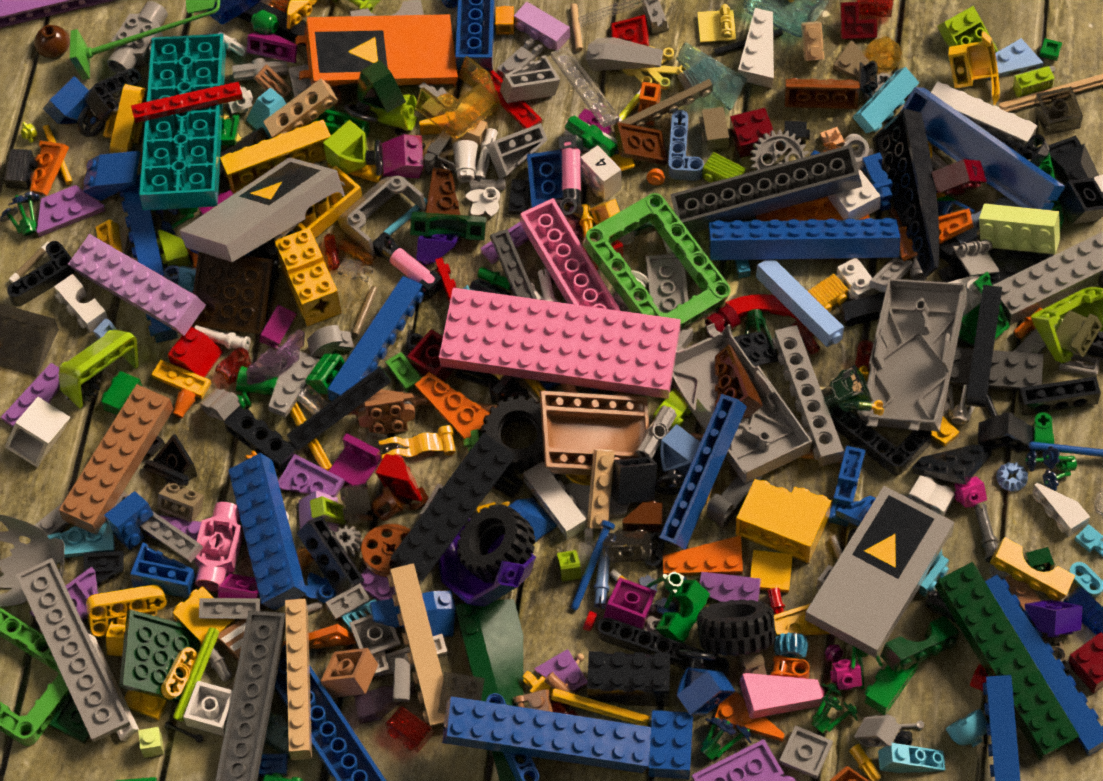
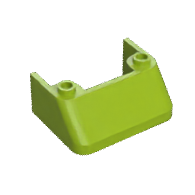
[58,330,139,408]

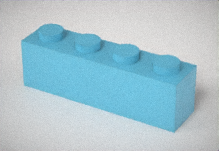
[852,67,919,133]

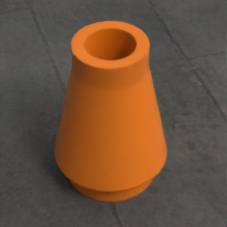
[172,389,196,418]

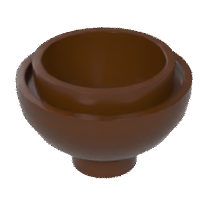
[34,25,70,58]

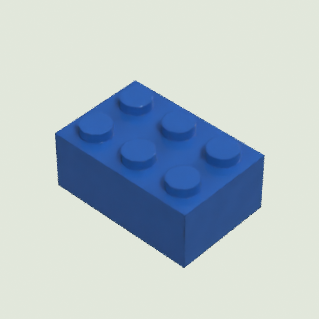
[649,710,693,779]

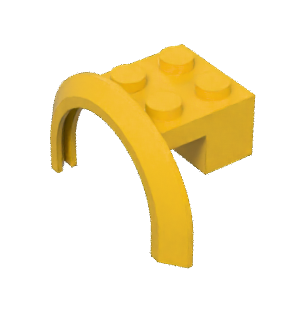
[948,31,1000,105]

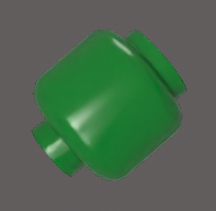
[251,10,279,35]

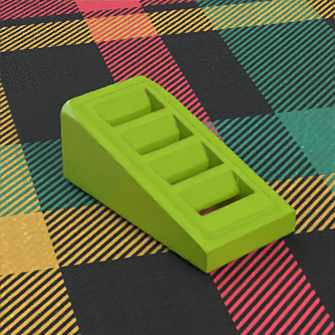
[310,496,346,525]

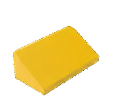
[96,219,123,253]

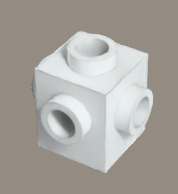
[227,86,253,114]

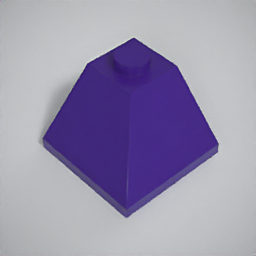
[417,234,460,264]

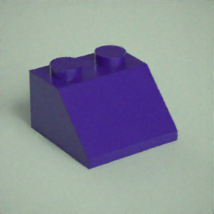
[1025,599,1082,637]

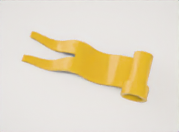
[379,425,456,459]

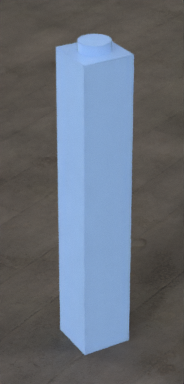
[756,259,844,347]

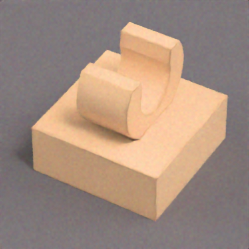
[820,127,844,151]

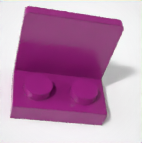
[329,433,382,490]

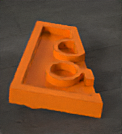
[30,141,69,196]

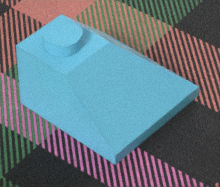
[246,87,287,139]

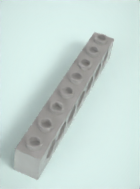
[772,325,844,467]

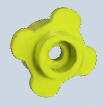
[21,122,37,143]

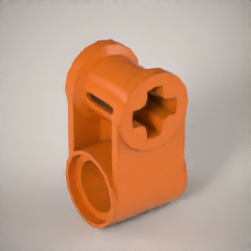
[770,655,810,679]

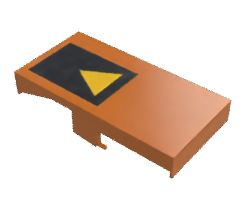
[295,14,458,87]

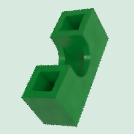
[656,580,710,643]

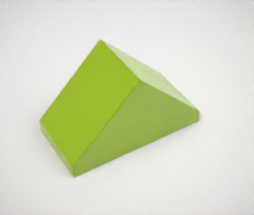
[557,550,581,582]

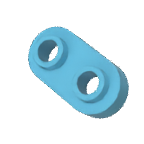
[1069,562,1103,597]

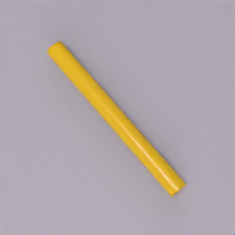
[43,125,73,185]

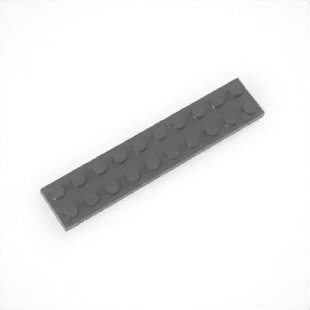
[216,610,286,781]

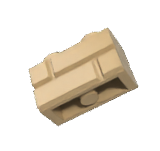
[801,21,824,61]

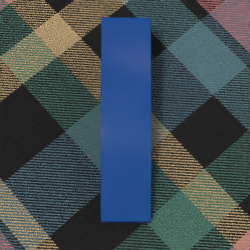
[828,446,866,527]

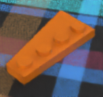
[663,535,743,576]

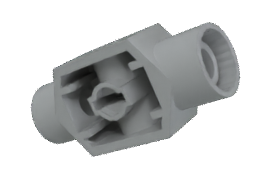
[107,1,168,74]

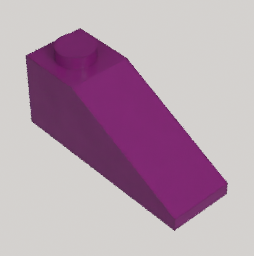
[247,32,297,63]

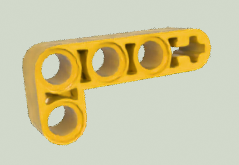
[109,84,148,154]
[86,585,167,637]

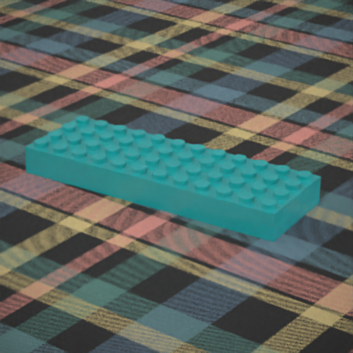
[139,34,226,210]

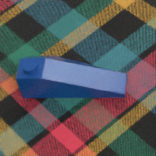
[370,591,456,637]

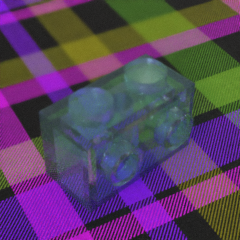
[264,712,290,759]

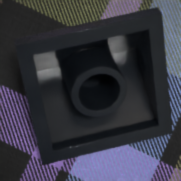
[153,434,197,486]

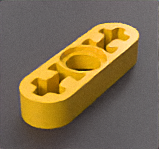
[161,647,198,699]

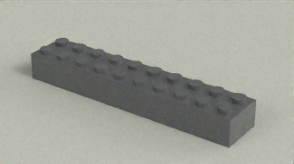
[671,145,863,234]

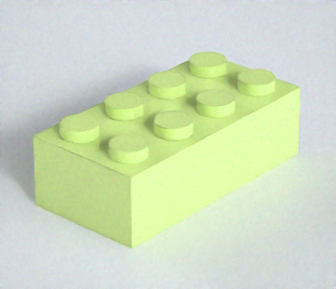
[979,204,1060,254]

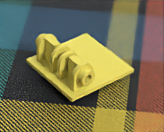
[698,4,736,43]

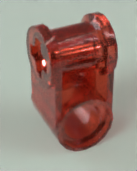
[855,340,873,372]
[215,347,252,384]

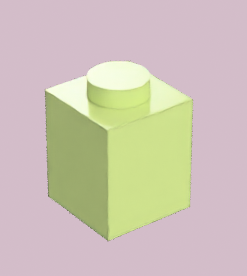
[138,727,164,758]

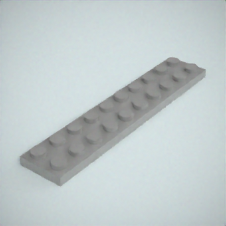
[16,558,131,742]

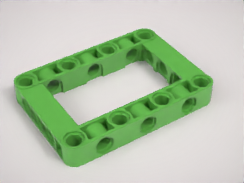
[583,193,731,330]
[0,608,70,746]

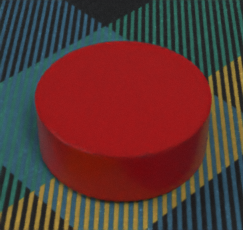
[583,611,597,632]

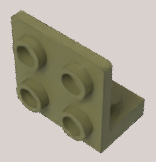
[1056,311,1102,358]

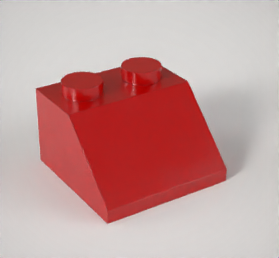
[168,327,223,378]
[375,454,423,502]

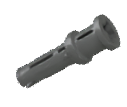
[974,504,999,563]

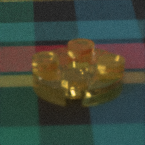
[866,36,902,72]

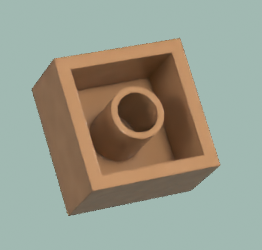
[321,648,378,698]

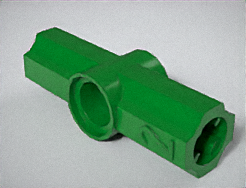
[565,115,618,158]

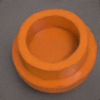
[646,168,665,186]

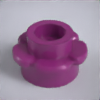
[825,644,843,663]

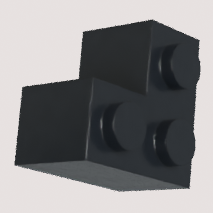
[978,412,1034,453]

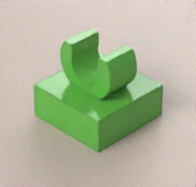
[464,429,482,451]

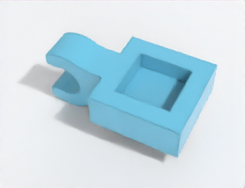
[1075,524,1103,557]

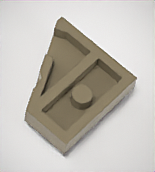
[833,41,869,80]

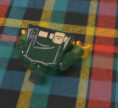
[824,365,884,416]

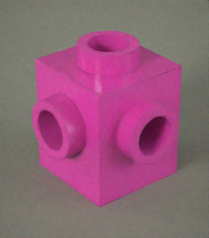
[954,476,987,508]
[830,659,862,690]

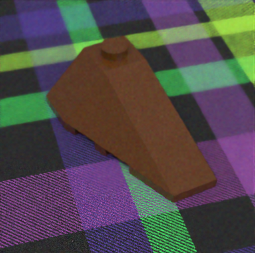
[715,345,763,418]

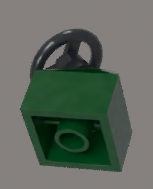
[344,60,406,123]

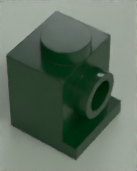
[1024,547,1055,572]

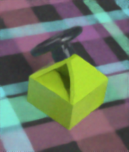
[323,120,383,176]

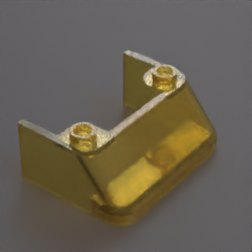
[415,56,500,138]

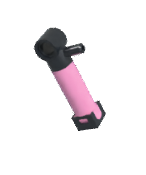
[549,135,584,221]
[372,232,443,299]

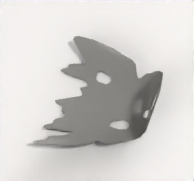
[0,514,65,607]

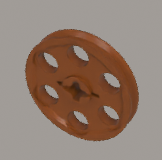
[361,524,410,577]

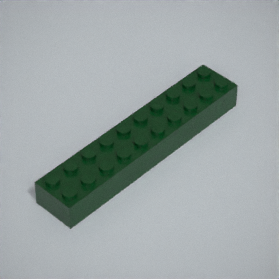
[934,561,1079,760]

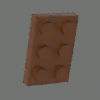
[613,122,669,165]

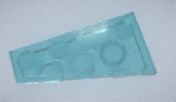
[676,42,747,111]

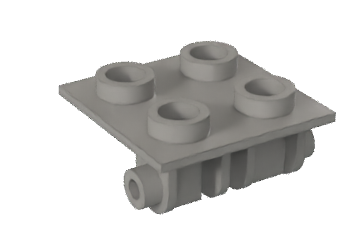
[952,240,1000,276]

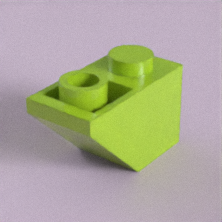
[157,230,191,268]

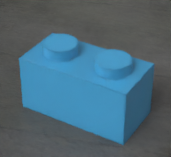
[735,260,750,278]

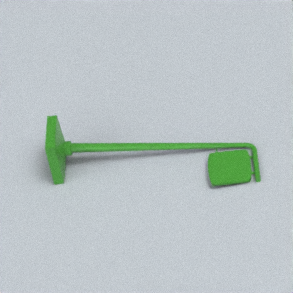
[70,0,220,80]

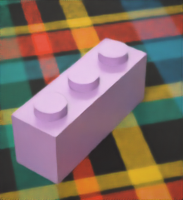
[514,1,570,52]

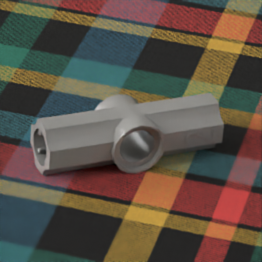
[232,58,288,82]
[635,405,677,458]

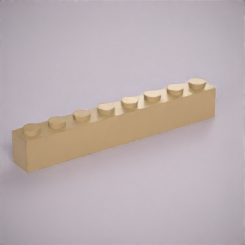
[387,563,449,728]
[285,599,312,760]

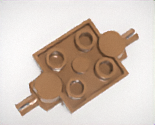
[346,391,428,436]

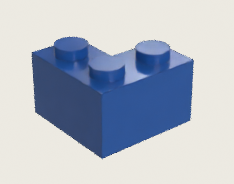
[104,491,154,550]

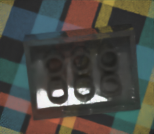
[0,303,59,377]

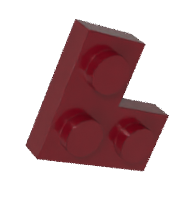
[840,2,877,39]

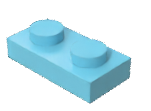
[919,556,949,597]

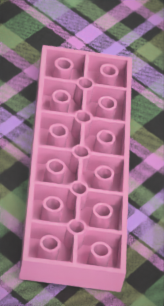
[439,288,681,399]

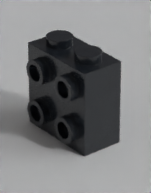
[611,457,657,505]

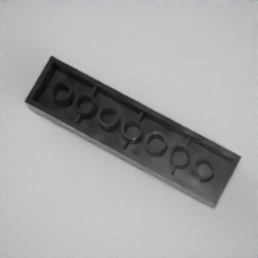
[389,432,516,584]

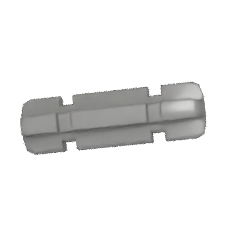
[470,179,506,191]

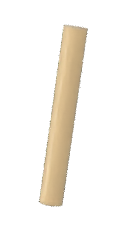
[570,3,583,51]

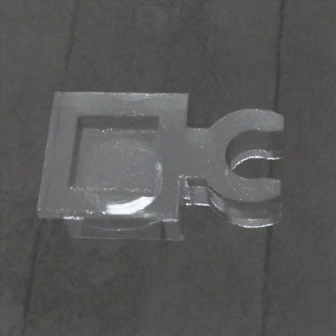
[337,256,373,282]

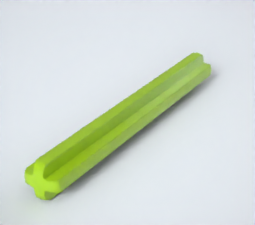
[173,627,219,722]

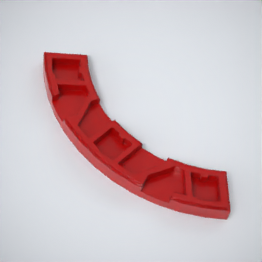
[725,294,814,335]

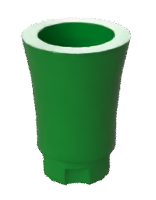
[236,366,278,395]

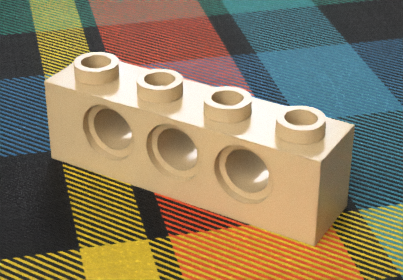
[263,79,338,138]

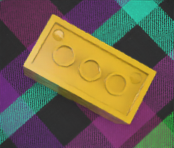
[274,227,342,327]
[736,479,831,564]

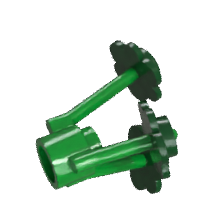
[810,682,858,733]

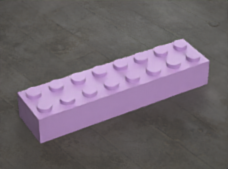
[68,234,206,336]

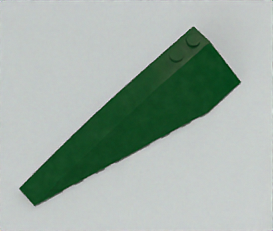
[455,599,524,781]

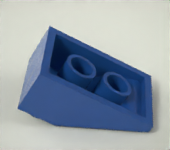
[527,150,562,208]
[83,151,140,201]

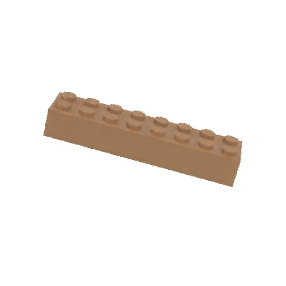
[59,384,173,535]

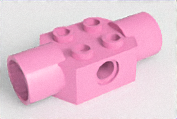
[194,502,243,592]

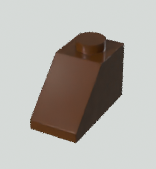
[622,501,662,533]

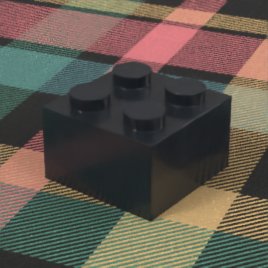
[1058,178,1103,224]

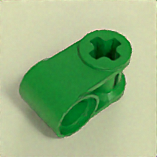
[1033,412,1054,451]

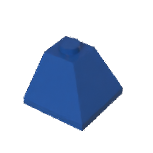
[508,498,557,542]

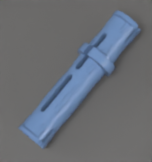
[594,550,611,609]

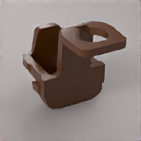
[371,485,429,521]

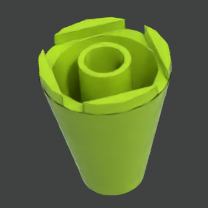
[370,94,418,131]

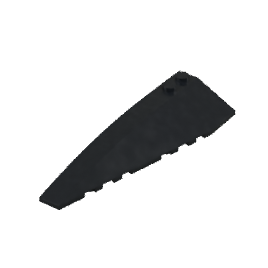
[872,109,939,277]

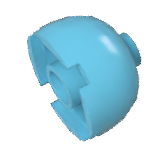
[946,709,987,747]

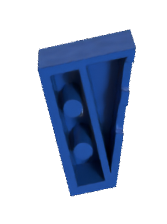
[131,542,195,598]

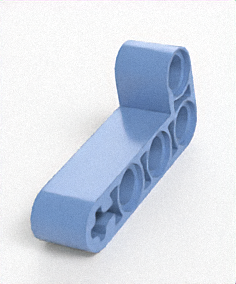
[669,110,704,181]

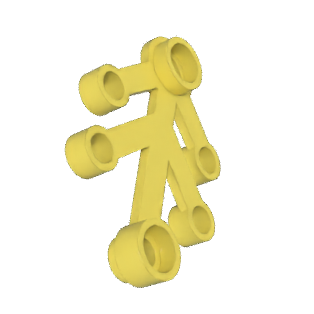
[622,46,690,90]

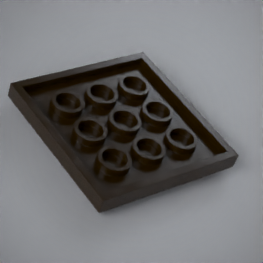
[192,252,274,334]

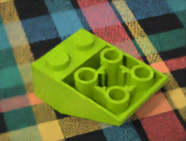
[937,6,998,53]

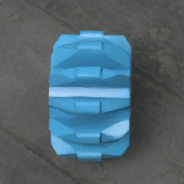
[774,632,808,659]

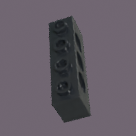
[1018,376,1101,415]
[224,406,297,474]
[297,516,364,596]

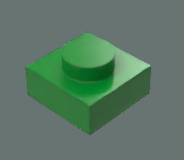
[1040,38,1062,61]

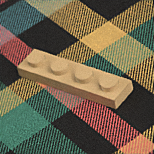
[587,449,615,529]

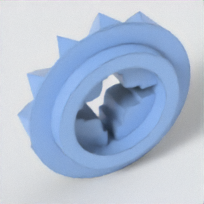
[996,462,1028,491]

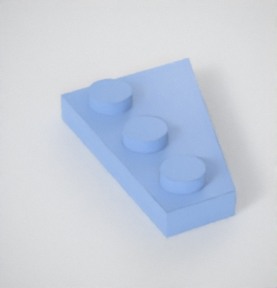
[987,38,1043,80]

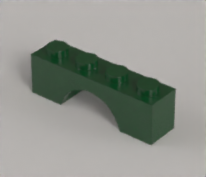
[410,212,487,241]
[880,616,960,673]

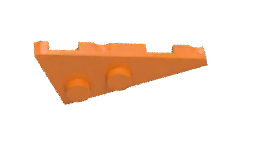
[282,624,356,649]
[715,691,785,741]

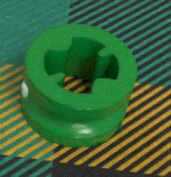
[237,391,252,410]

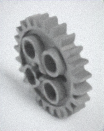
[749,129,809,171]

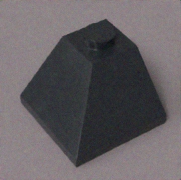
[1051,144,1099,185]

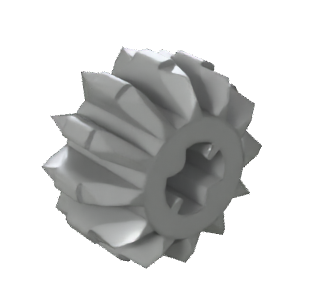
[332,524,362,557]

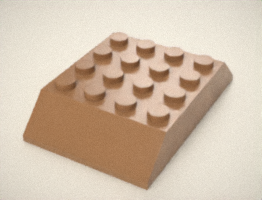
[540,391,649,476]

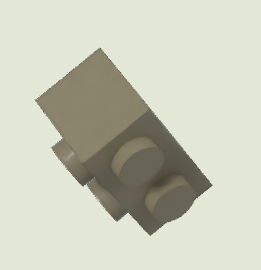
[699,107,729,150]
[157,482,204,522]

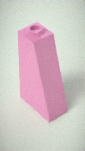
[739,673,824,719]

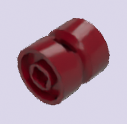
[705,304,741,333]

